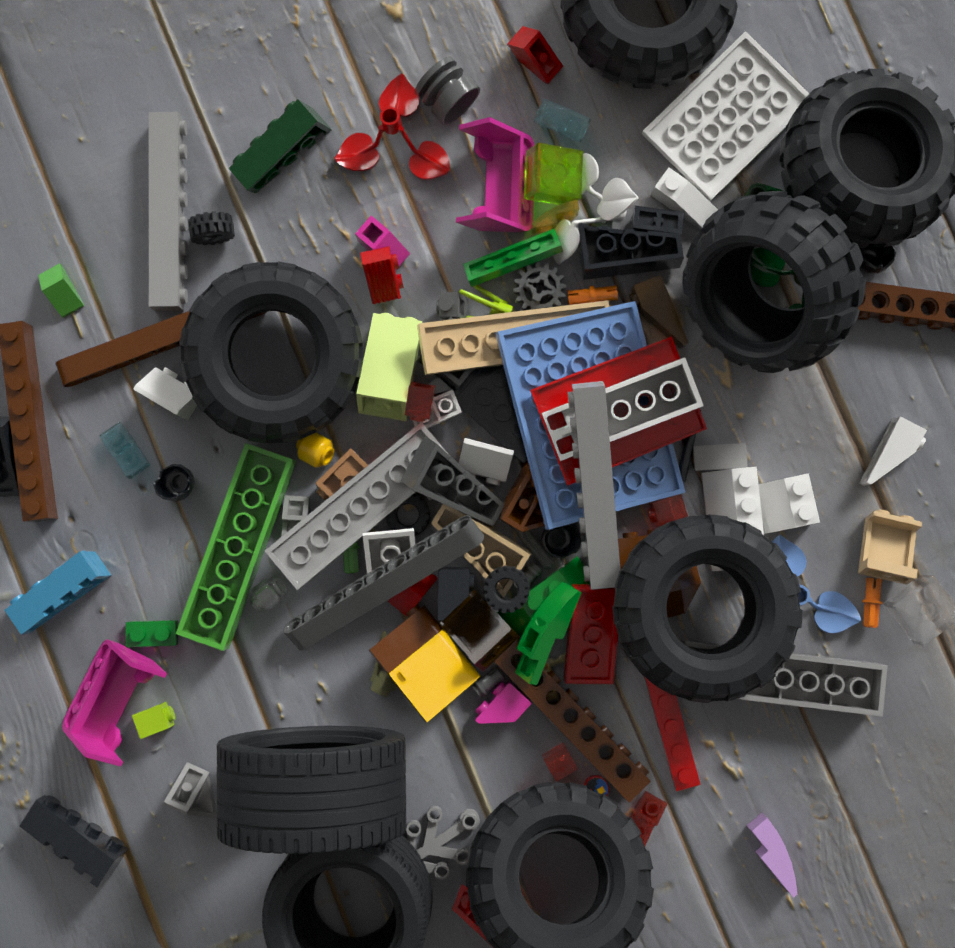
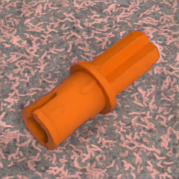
[862,578,883,628]

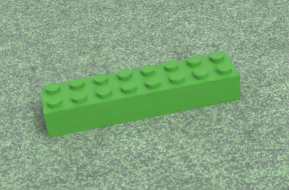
[176,443,297,651]

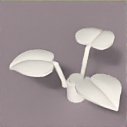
[553,153,639,265]

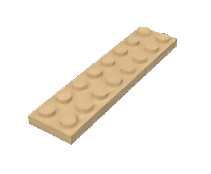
[417,300,609,375]

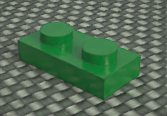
[125,620,178,647]

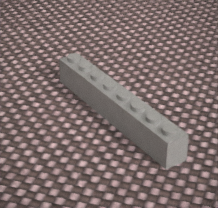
[149,112,188,311]
[568,381,620,589]

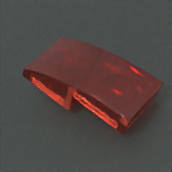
[629,791,668,846]

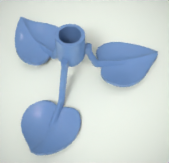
[772,535,861,633]

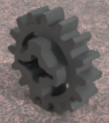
[513,262,567,311]

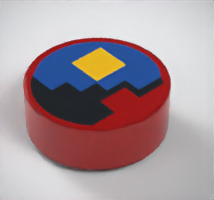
[584,775,609,796]

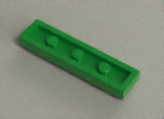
[463,228,563,287]

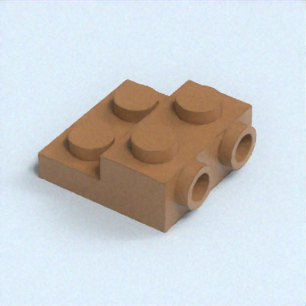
[315,448,368,501]

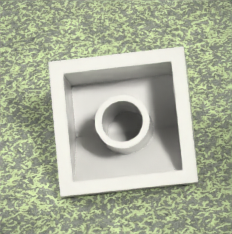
[133,367,197,420]
[459,438,514,486]
[758,473,820,534]
[363,528,415,574]

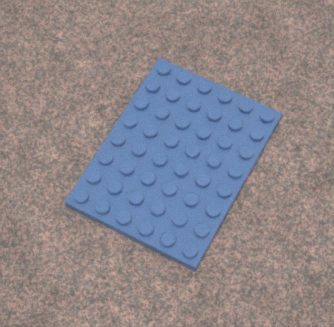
[495,301,685,530]

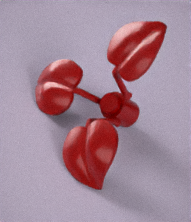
[334,73,450,180]

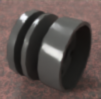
[415,56,480,125]

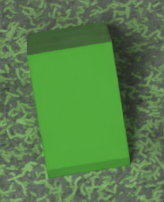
[38,263,85,318]

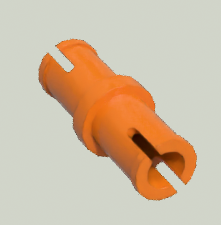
[567,285,618,305]

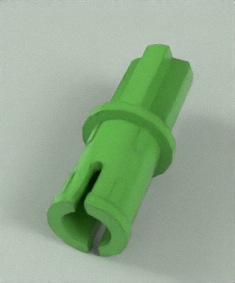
[343,542,360,574]

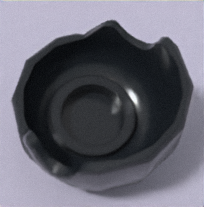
[859,244,896,274]
[153,464,195,502]
[541,524,582,559]

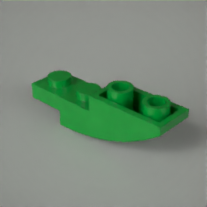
[515,582,582,685]

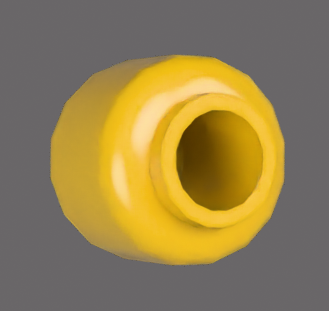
[296,432,334,468]

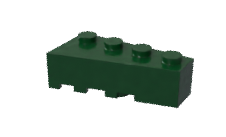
[228,99,332,193]

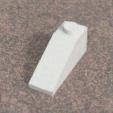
[651,168,718,230]
[859,416,927,486]

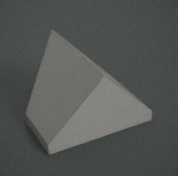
[163,762,217,818]

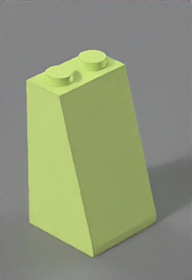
[356,313,422,421]

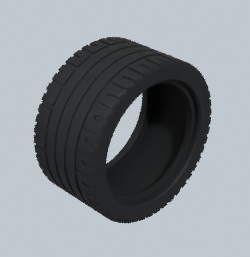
[217,726,407,854]

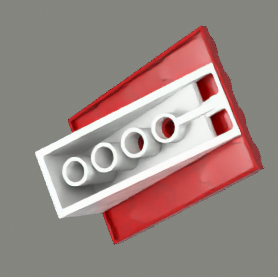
[530,336,707,486]

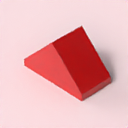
[388,574,438,617]

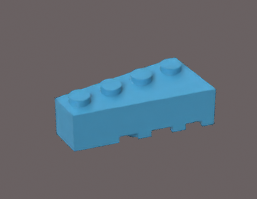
[4,550,112,635]

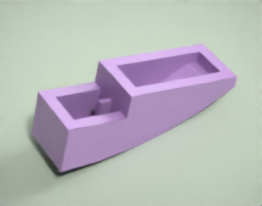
[747,813,798,898]

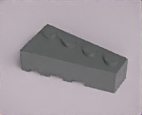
[401,435,505,526]

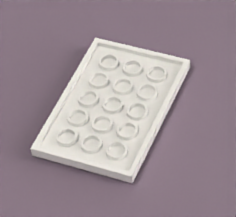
[642,31,809,201]

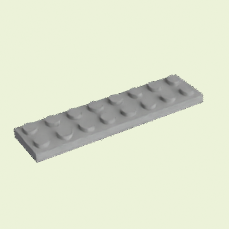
[265,422,449,590]

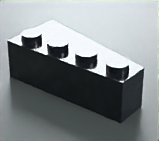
[20,795,128,888]

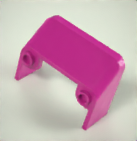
[456,117,535,232]
[62,639,167,767]

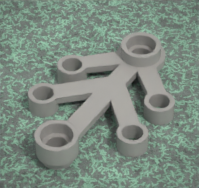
[406,806,480,879]

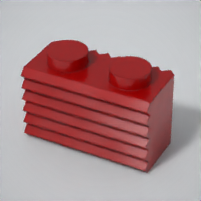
[360,246,404,305]

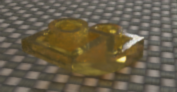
[531,200,579,235]

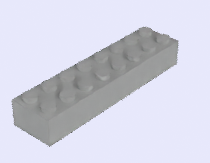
[680,639,888,717]

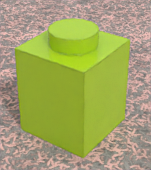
[132,702,175,739]

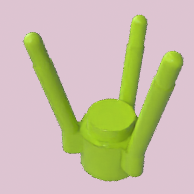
[459,285,513,318]

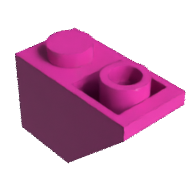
[355,215,410,271]
[475,680,532,724]

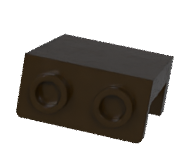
[439,590,519,672]

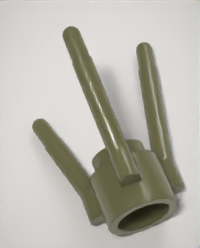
[370,631,397,697]

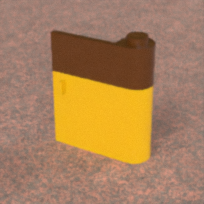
[369,604,481,723]

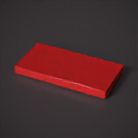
[563,584,618,684]

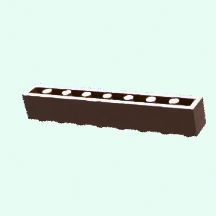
[0,321,58,523]

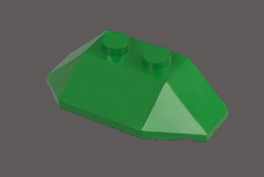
[497,556,590,635]

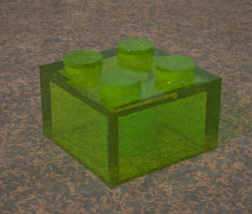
[524,143,583,206]

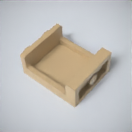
[858,510,922,585]

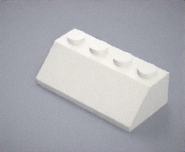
[701,467,764,571]

